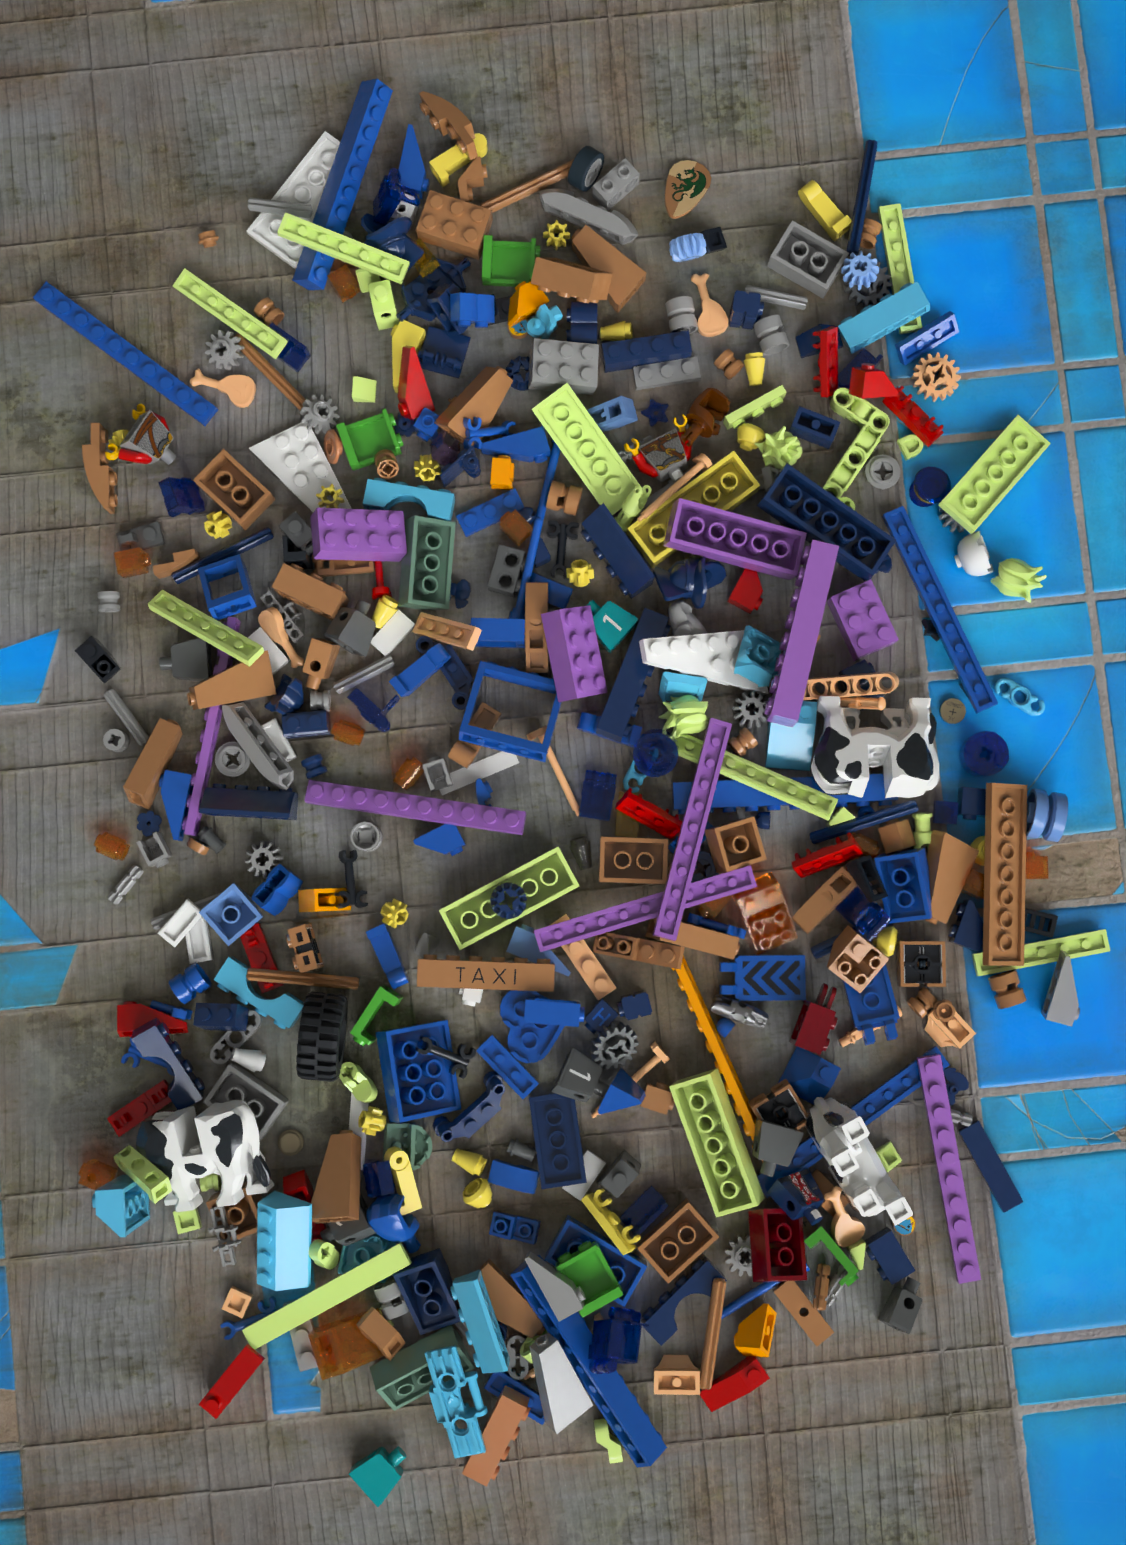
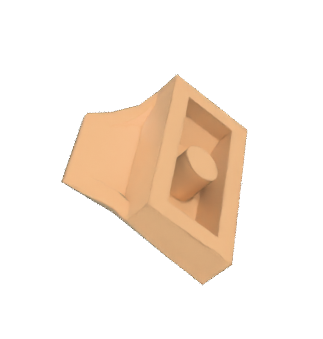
[924,999,976,1049]
[653,1354,700,1395]

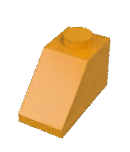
[508,281,549,327]
[298,888,351,912]
[734,1303,777,1357]

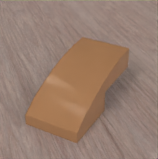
[153,549,200,579]

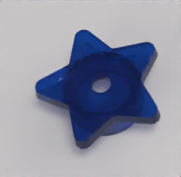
[641,399,669,427]

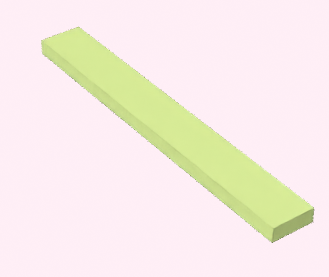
[665,734,838,821]
[242,1243,412,1350]

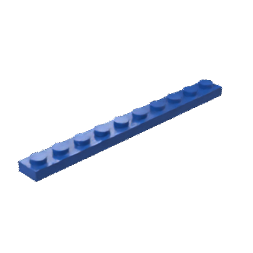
[33,281,218,426]
[882,506,998,714]
[757,1046,950,1198]

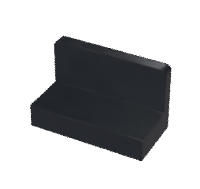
[282,535,313,570]

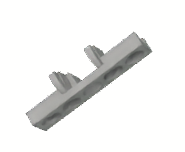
[260,591,305,643]
[208,1206,241,1267]

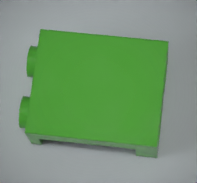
[482,235,540,287]
[336,408,404,471]
[350,985,403,1046]
[804,1226,859,1287]
[555,1240,623,1318]

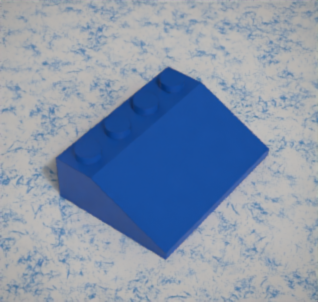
[376,1020,461,1123]

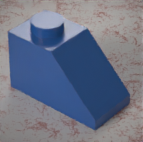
[413,824,466,856]

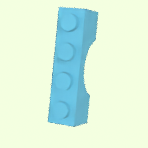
[363,478,455,522]
[214,956,304,1029]

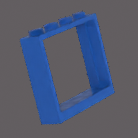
[459,661,562,762]

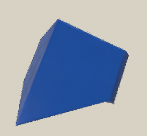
[598,1068,646,1115]

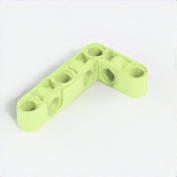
[823,388,890,499]

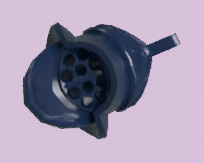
[361,213,424,272]
[653,554,727,609]

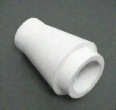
[230,1048,266,1072]

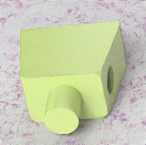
[368,280,399,330]

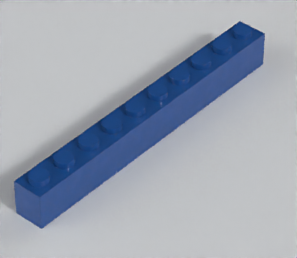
[292,79,393,291]
[672,774,898,815]
[510,1255,667,1468]

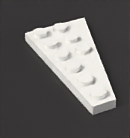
[246,131,340,270]
[639,630,769,695]

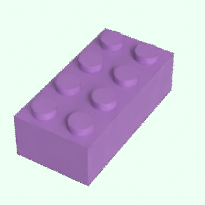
[310,508,407,562]
[541,605,608,702]

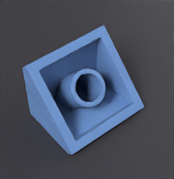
[199,883,263,946]

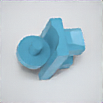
[526,304,563,339]

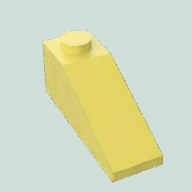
[391,320,426,393]

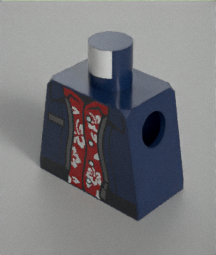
[767,1168,824,1226]

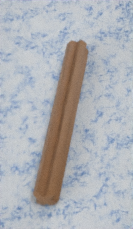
[481,159,574,213]
[234,333,306,410]
[246,968,359,990]
[700,1278,726,1390]

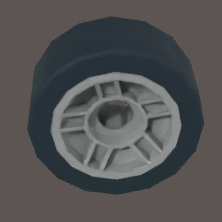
[568,146,604,192]

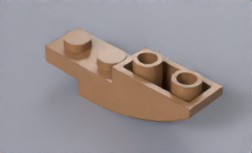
[419,91,478,161]
[82,423,118,514]
[525,582,548,673]
[792,857,858,934]
[593,932,685,970]

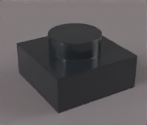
[700,227,727,254]

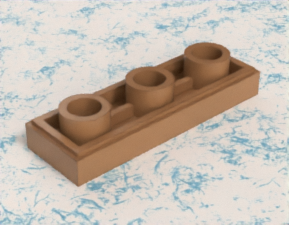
[773,1281,834,1347]

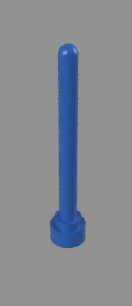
[536,437,561,521]
[509,517,543,619]
[721,1263,810,1320]

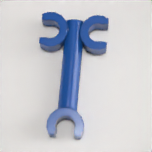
[463,417,516,449]
[687,913,747,939]
[121,1038,174,1076]
[220,1296,277,1340]

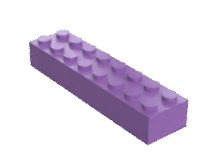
[764,540,839,728]

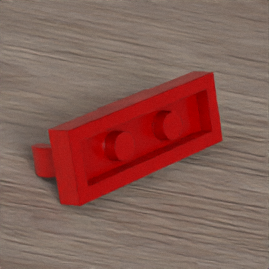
[813,326,838,398]
[882,386,944,447]
[615,788,682,839]
[791,832,863,878]
[240,923,284,994]
[107,1079,172,1137]

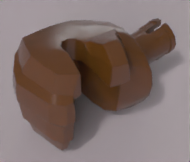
[680,388,730,446]

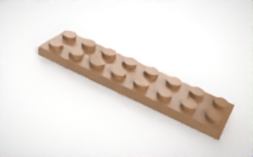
[983,783,1027,966]

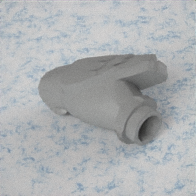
[668,600,708,636]

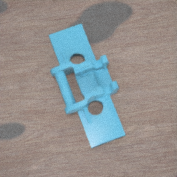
[424,1345,488,1458]

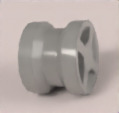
[97,591,121,613]
[310,690,331,712]
[103,729,130,752]

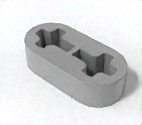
[507,1333,529,1380]

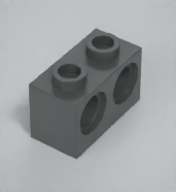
[488,544,526,597]

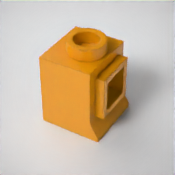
[490,455,515,490]

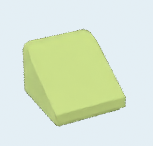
[355,269,381,293]
[352,376,377,403]
[826,807,855,827]
[875,1141,902,1172]
[847,1238,866,1270]

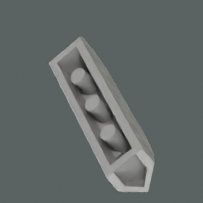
[538,188,639,245]
[222,701,294,790]

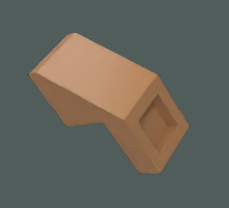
[458,156,488,202]
[356,1307,405,1361]

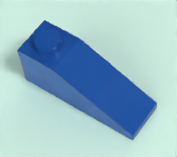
[395,124,429,199]
[481,426,551,463]
[159,770,194,841]

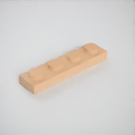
[412,612,482,651]
[549,914,616,1001]

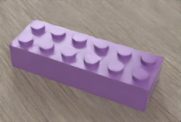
[663,498,807,580]

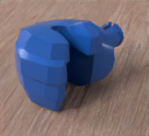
[366,1193,421,1253]

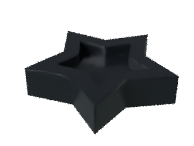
[921,619,940,641]

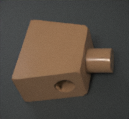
[303,638,340,690]

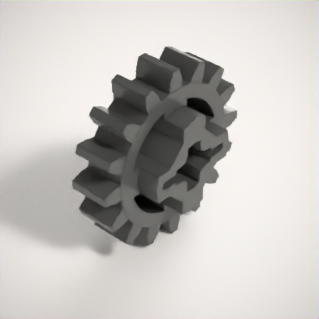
[844,262,892,308]
[589,1022,639,1069]

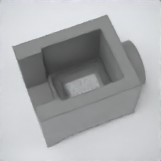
[422,756,453,792]
[136,832,172,868]

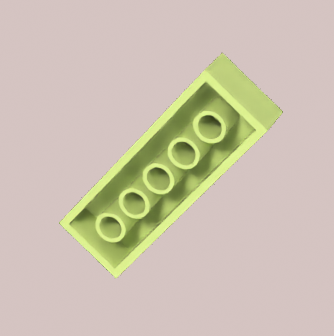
[439,847,580,950]
[669,1068,765,1218]

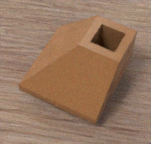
[827,925,889,994]

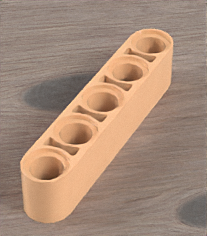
[803,672,899,700]

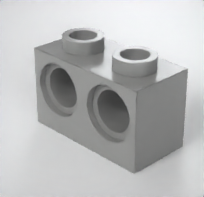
[592,158,640,211]

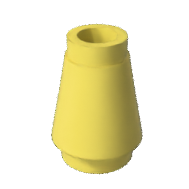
[600,321,633,341]
[743,352,765,386]
[372,595,399,629]
[452,1148,487,1176]

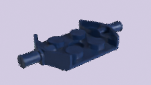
[396,258,471,322]

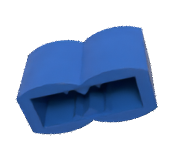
[450,292,495,328]
[251,864,303,916]

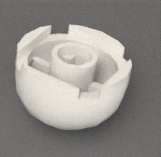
[954,531,994,576]

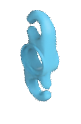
[994,678,1045,716]
[623,742,659,793]

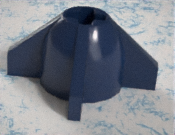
[265,674,304,715]

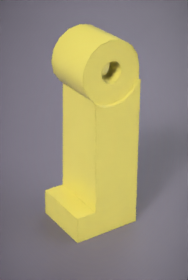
[429,133,488,187]
[798,180,852,242]
[384,1146,422,1216]

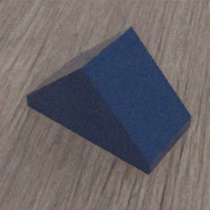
[795,324,843,358]

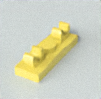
[581,1188,641,1255]

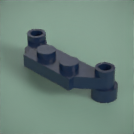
[416,636,474,710]
[432,1071,505,1142]

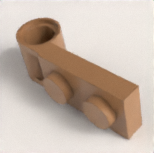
[448,702,502,769]

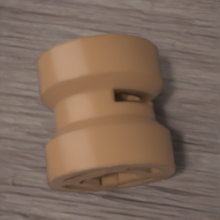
[860,218,882,249]
[254,297,285,329]
[714,349,744,380]
[374,449,399,479]
[727,727,758,757]
[907,987,937,1018]

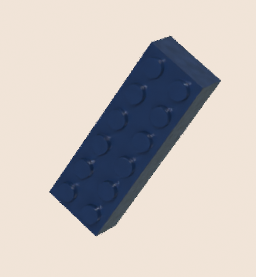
[757,463,896,581]

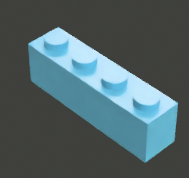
[838,281,930,354]

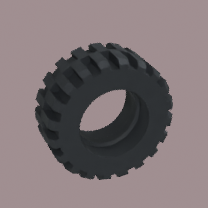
[296,992,348,1082]

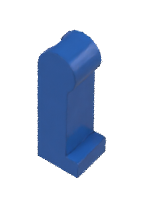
[389,643,451,697]
[577,712,642,749]
[366,923,409,989]

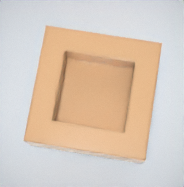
[222,1286,253,1318]

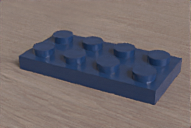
[529,1094,587,1189]

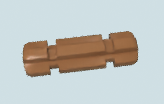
[812,1263,831,1311]

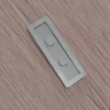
[633,357,701,390]
[283,1299,323,1372]

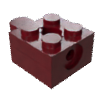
[789,983,838,1055]

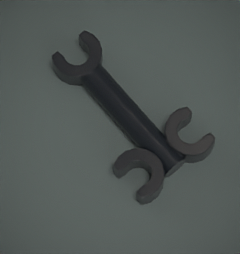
[547,520,579,579]
[335,850,368,909]
[415,1036,476,1079]

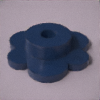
[394,413,415,437]
[137,811,162,837]

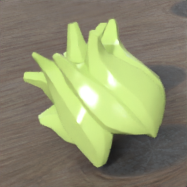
[755,426,802,469]
[990,558,1047,603]
[659,694,709,740]

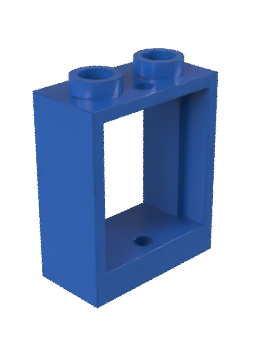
[198,554,257,621]
[468,618,525,648]
[524,997,585,1027]

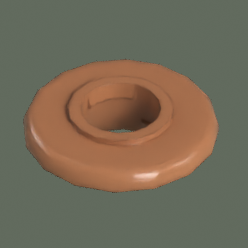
[324,429,343,464]

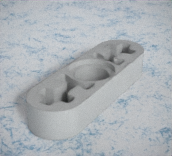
[210,1010,263,1064]

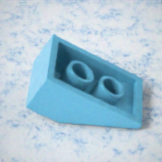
[765,701,817,771]

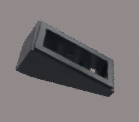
[845,855,888,903]
[1025,908,1058,938]

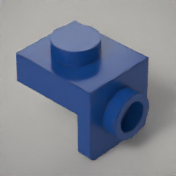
[413,408,439,442]

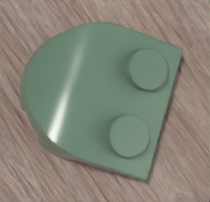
[382,1122,432,1170]

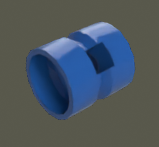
[169,962,212,1004]

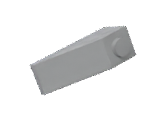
[1041,950,1080,1027]
[525,1251,586,1321]

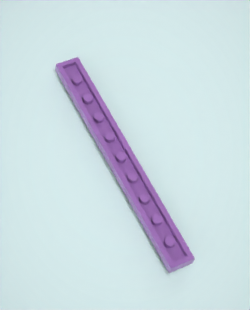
[182,616,241,837]
[653,718,732,941]
[304,780,526,835]
[534,865,757,952]
[917,1054,981,1284]

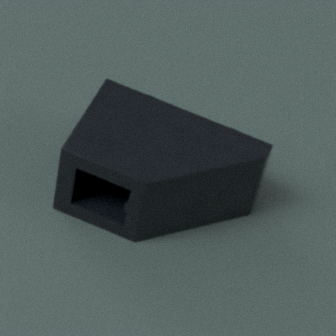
[74,636,121,683]

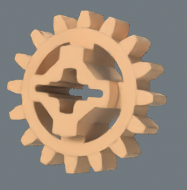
[911,352,961,402]

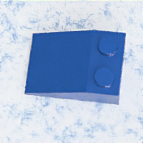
[874,847,932,924]

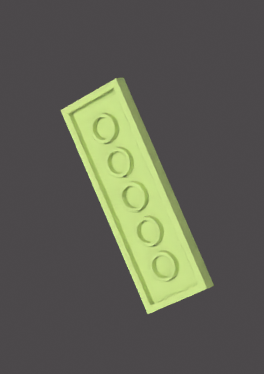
[532,383,640,515]
[938,415,1051,534]

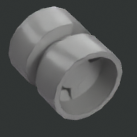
[665,296,698,334]
[753,315,790,356]
[350,822,383,852]
[373,1279,409,1320]

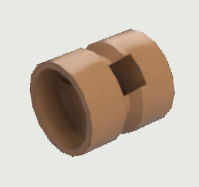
[546,480,583,516]
[988,970,1027,1009]

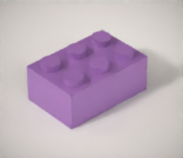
[827,579,899,661]

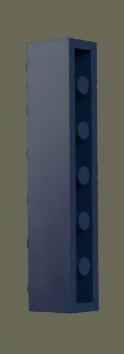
[596,608,671,743]

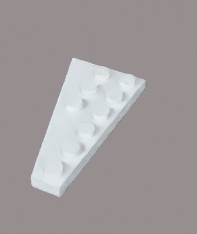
[249,422,352,513]

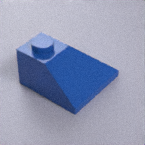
[777,1046,841,1105]

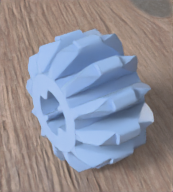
[669,233,706,262]
[841,250,879,290]

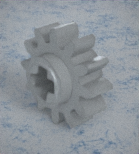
[205,330,245,370]
[299,395,340,434]
[724,1234,752,1277]

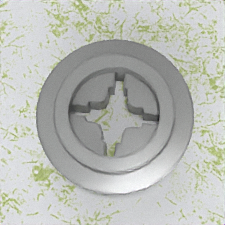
[865,454,900,490]
[215,742,251,777]

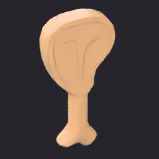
[691,273,728,337]
[190,368,256,408]
[258,607,304,668]
[824,1186,865,1247]

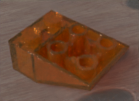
[732,872,798,955]
[308,1308,384,1380]

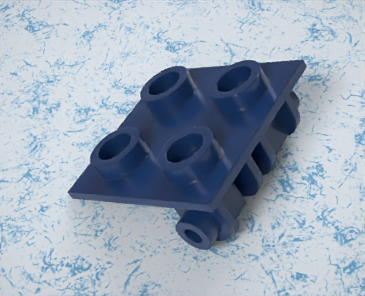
[418,326,471,379]
[440,446,481,488]

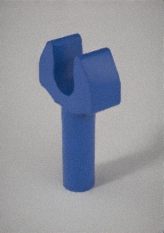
[150,1000,193,1020]

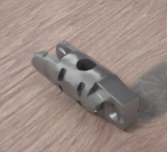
[711,994,768,1028]

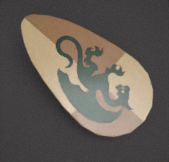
[665,160,711,219]

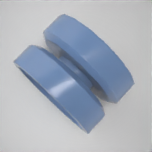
[1026,789,1068,842]

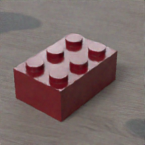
[748,1209,807,1282]

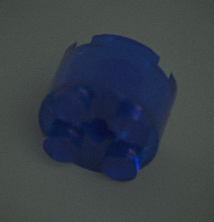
[633,729,679,777]
[959,731,1009,778]

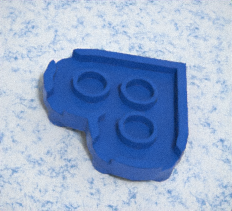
[500,990,565,1063]

